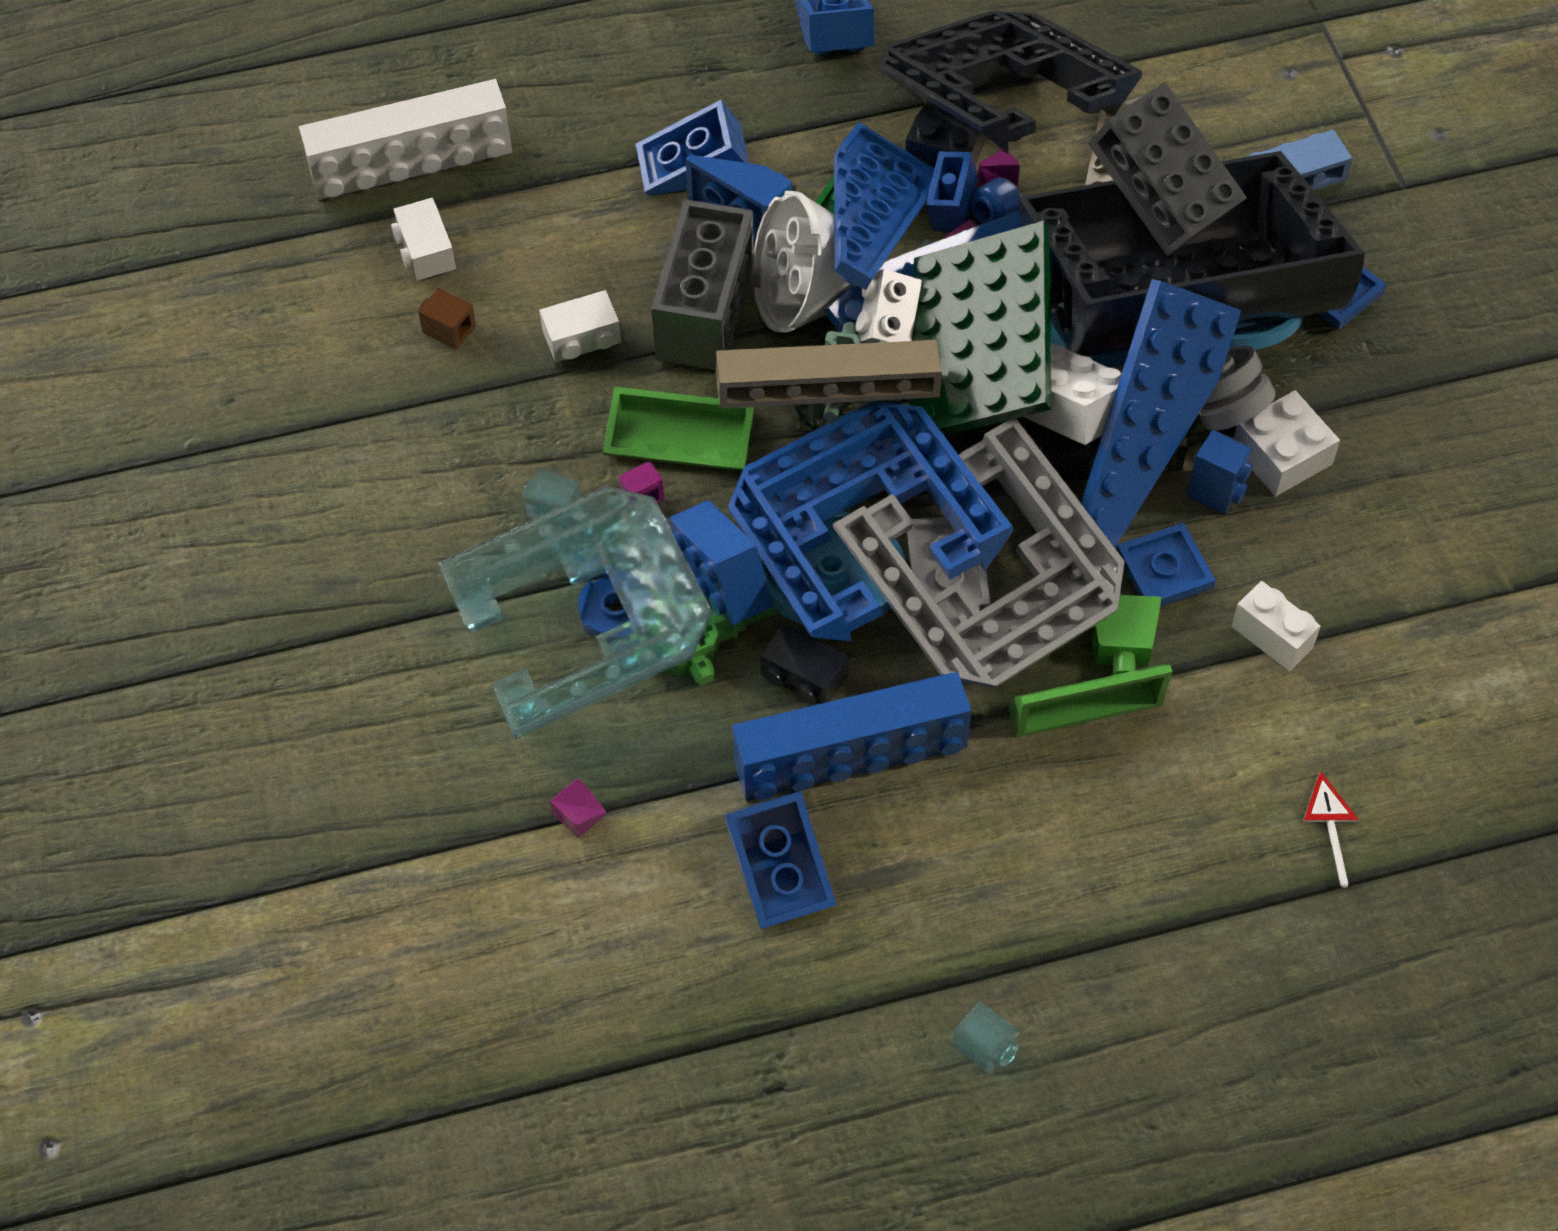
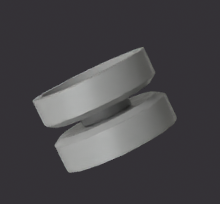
[1198,345,1276,431]

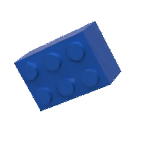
[669,500,773,626]

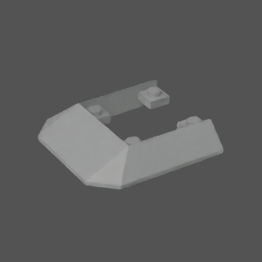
[833,419,1125,688]

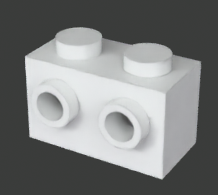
[391,197,456,281]
[856,269,922,343]
[539,290,621,362]
[1231,581,1321,672]

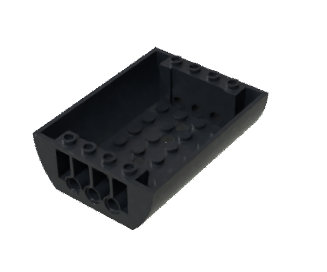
[1019,151,1365,356]

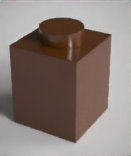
[418,288,476,350]

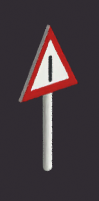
[1303,771,1359,888]

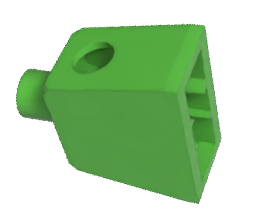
[1089,595,1161,675]

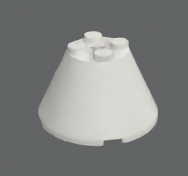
[753,191,851,332]

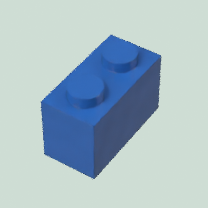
[926,151,978,231]
[1187,430,1253,515]

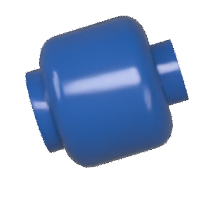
[971,178,1021,224]

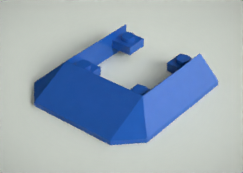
[728,401,1013,641]

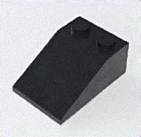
[905,104,999,168]

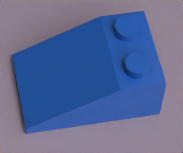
[795,0,874,55]
[636,100,749,195]
[685,155,792,244]
[723,791,837,929]

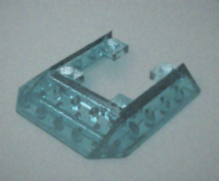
[438,486,712,740]

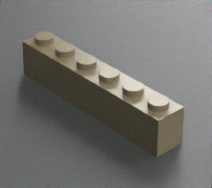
[716,340,942,409]

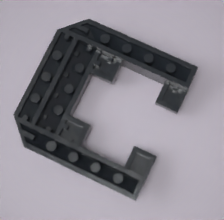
[880,11,1142,154]

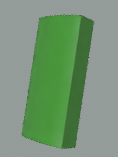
[603,386,756,471]
[1008,664,1172,738]

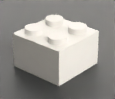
[1234,390,1340,497]

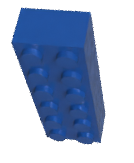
[732,671,971,801]

